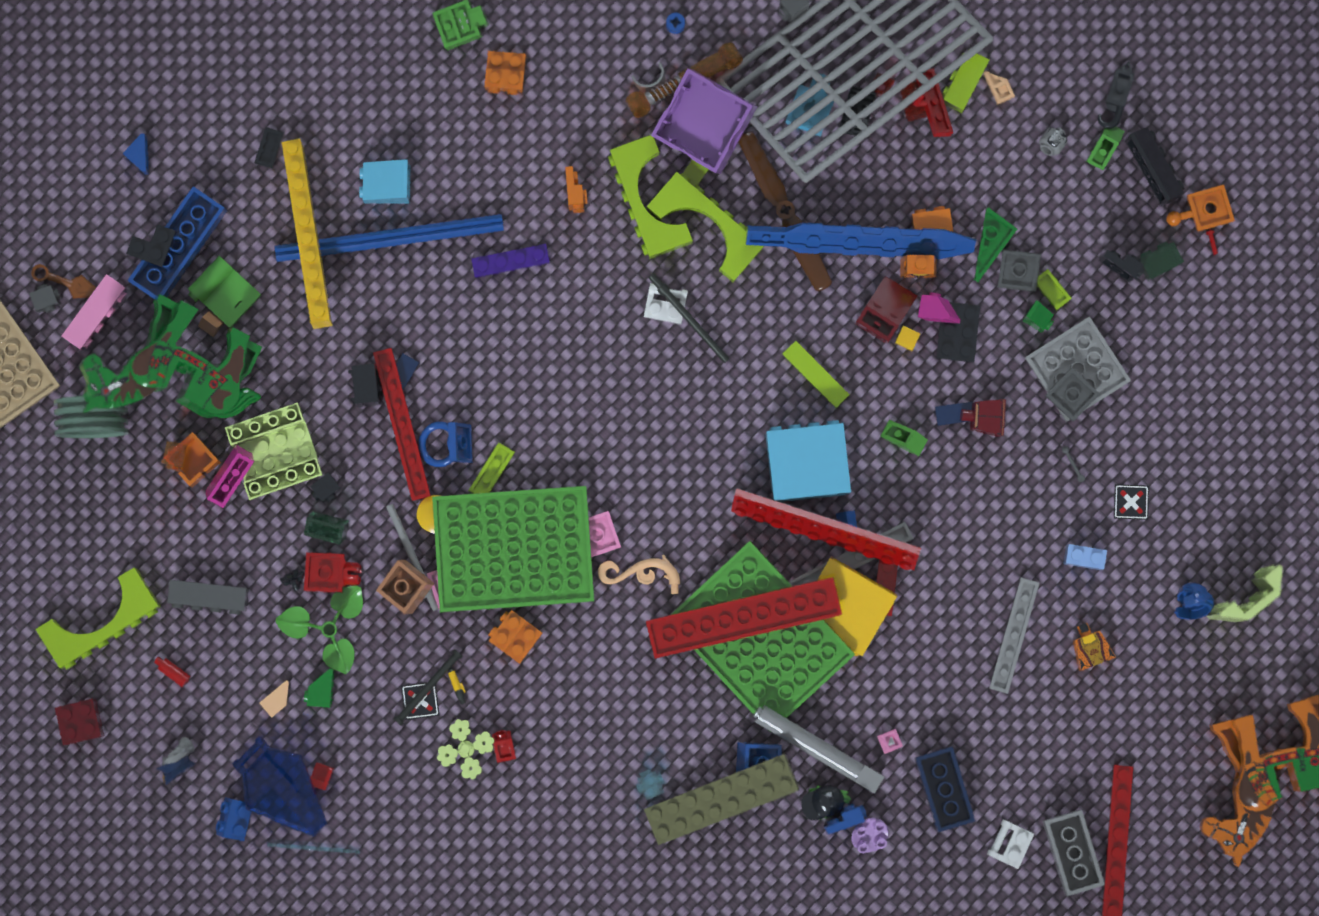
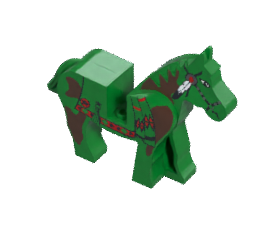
[80,294,262,418]

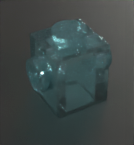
[636,769,665,800]

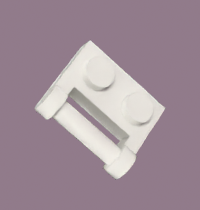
[644,283,688,324]
[987,819,1034,869]

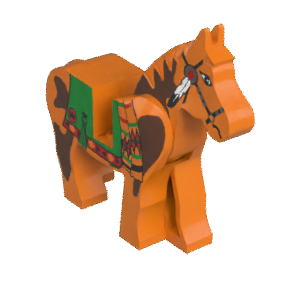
[1200,694,1319,867]

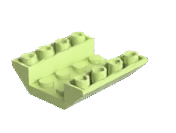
[225,402,322,500]
[1207,565,1283,622]

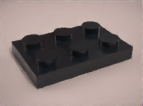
[936,302,980,363]

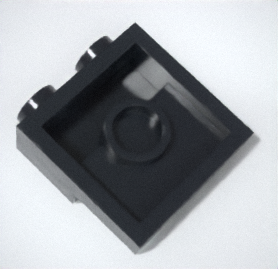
[1099,250,1146,282]

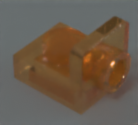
[161,441,187,470]

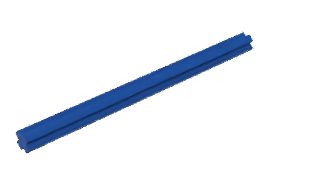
[275,214,504,262]

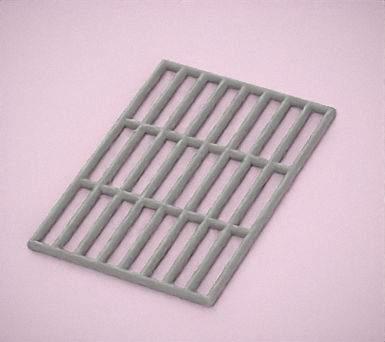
[715,0,993,183]

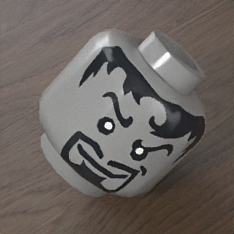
[1039,127,1068,156]

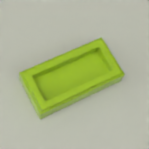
[1037,269,1072,311]

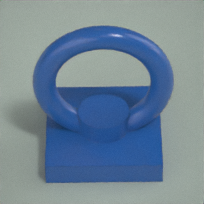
[418,421,473,467]

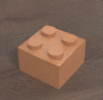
[376,560,435,614]

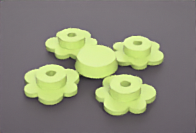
[437,719,494,779]

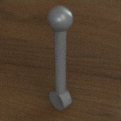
[1062,446,1085,482]

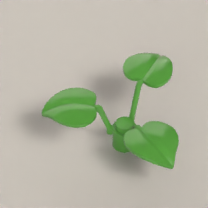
[275,586,363,674]

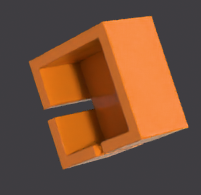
[164,432,221,488]

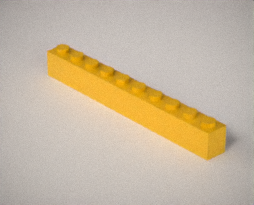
[282,139,333,329]

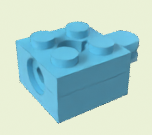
[785,73,834,137]

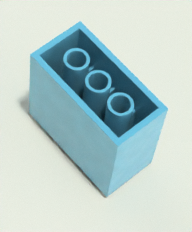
[765,420,851,502]

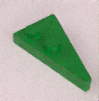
[974,207,1017,283]

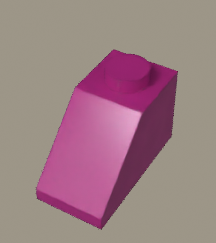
[918,292,960,324]

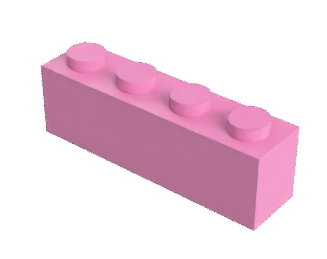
[62,274,127,350]

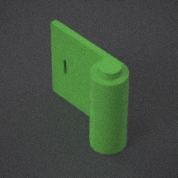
[188,256,261,328]

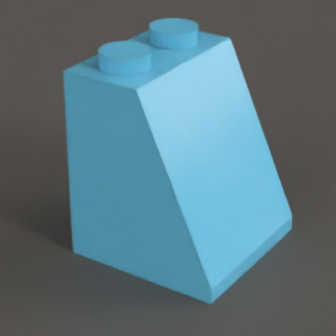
[359,160,410,204]

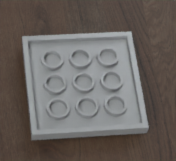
[1025,316,1131,422]

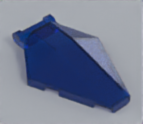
[232,736,328,837]

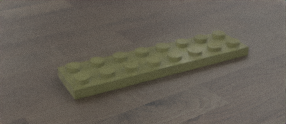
[644,754,800,845]

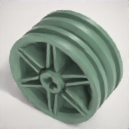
[54,396,129,438]

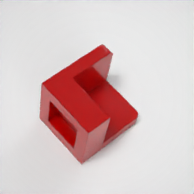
[307,762,335,791]

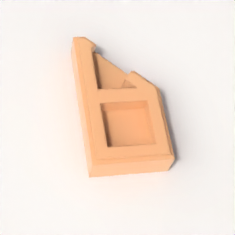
[983,71,1015,105]

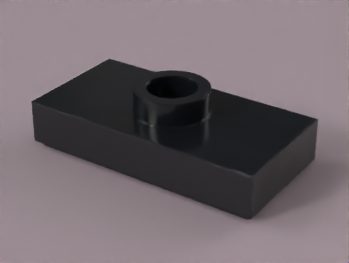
[254,127,284,169]

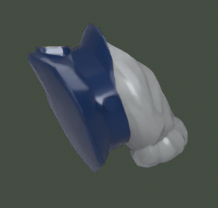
[156,737,196,785]

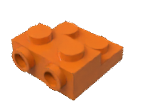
[485,51,526,95]
[565,166,588,213]
[488,610,543,664]

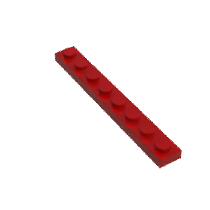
[373,348,431,501]
[1102,765,1133,916]

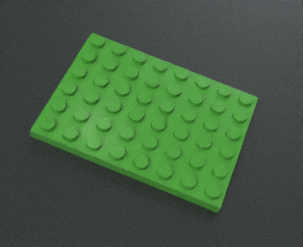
[432,486,594,612]
[671,541,855,733]

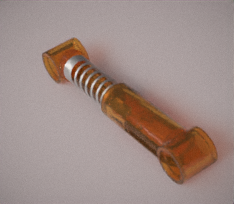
[626,42,743,118]

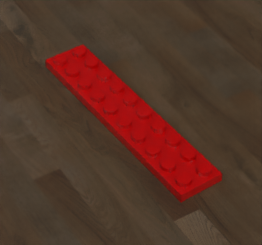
[731,489,921,571]
[646,577,843,658]

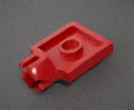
[304,552,362,593]

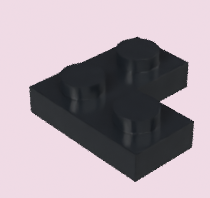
[126,224,176,268]

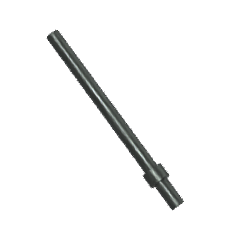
[648,273,730,363]

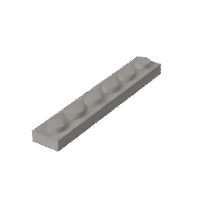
[989,577,1039,694]

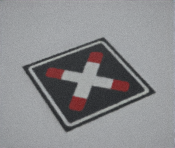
[1114,484,1149,520]
[401,682,440,720]

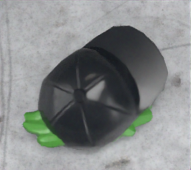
[801,785,851,821]

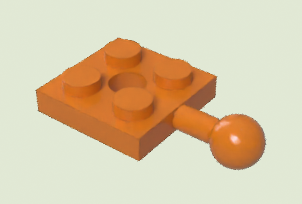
[1166,185,1235,232]

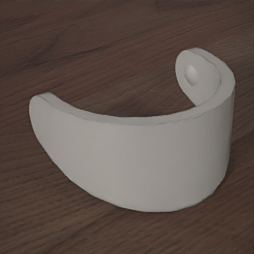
[631,62,666,94]

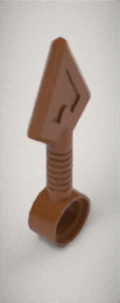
[31,264,96,299]

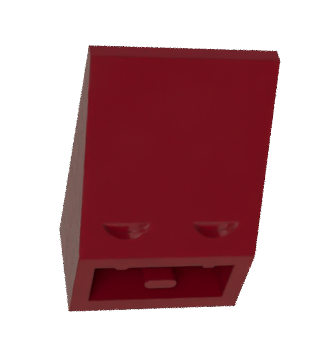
[855,276,917,344]

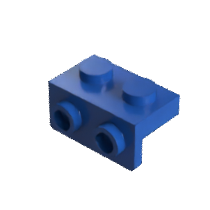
[216,797,253,841]

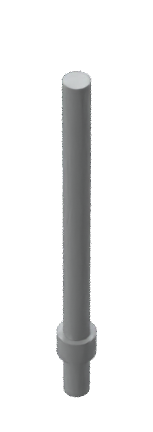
[386,504,439,611]

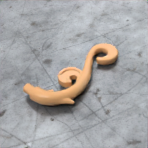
[598,555,680,594]

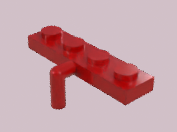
[913,68,953,137]

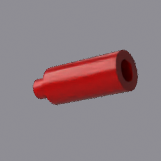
[154,656,191,688]

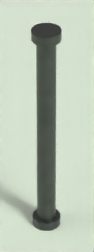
[393,649,463,726]

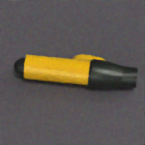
[448,668,467,705]

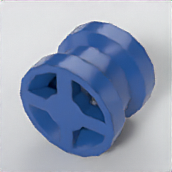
[666,13,685,34]

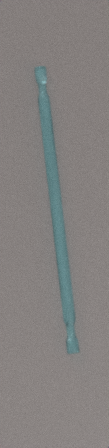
[267,843,360,854]

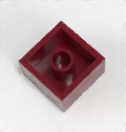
[55,698,105,745]

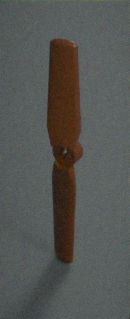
[739,132,832,291]

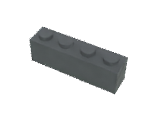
[167,580,249,615]

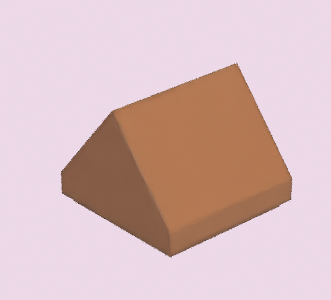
[198,311,224,337]

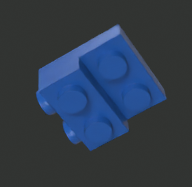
[824,804,867,835]

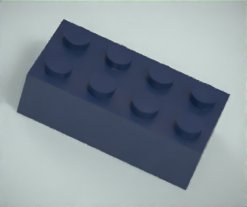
[914,746,975,833]

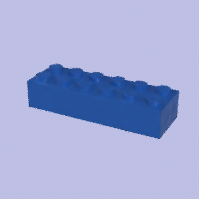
[127,186,227,299]

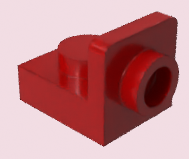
[492,730,516,763]

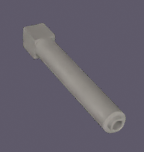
[753,705,884,793]

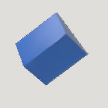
[836,511,857,527]

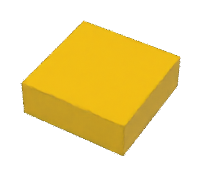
[895,326,920,351]

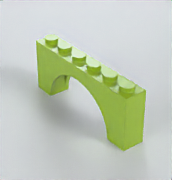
[608,135,693,259]
[646,172,764,283]
[35,567,161,670]

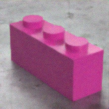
[205,445,254,508]

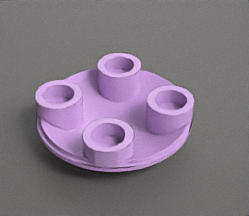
[852,818,888,853]

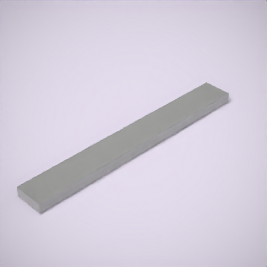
[789,522,914,586]

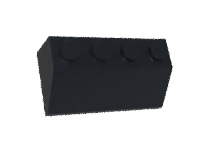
[1125,127,1185,207]

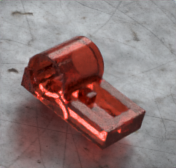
[900,81,927,122]

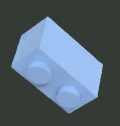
[1063,544,1107,570]

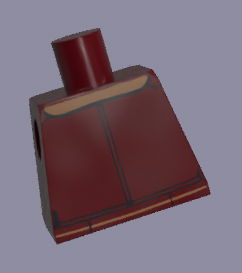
[960,399,1006,437]

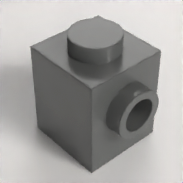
[29,284,61,313]

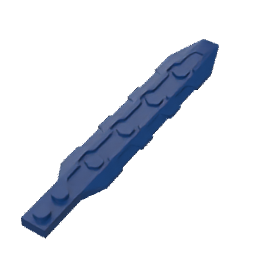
[746,223,976,259]

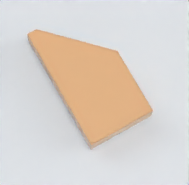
[260,680,289,718]

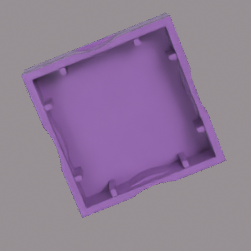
[651,68,758,174]

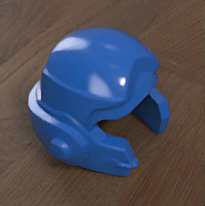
[1174,582,1214,620]

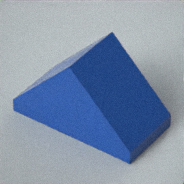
[123,133,149,174]

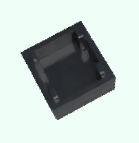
[348,363,381,408]

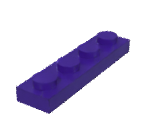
[471,244,550,278]

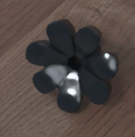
[280,569,305,591]

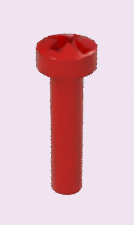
[1206,230,1218,255]

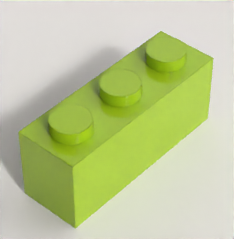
[942,53,989,113]

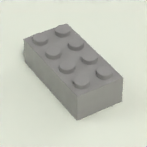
[1042,810,1105,896]

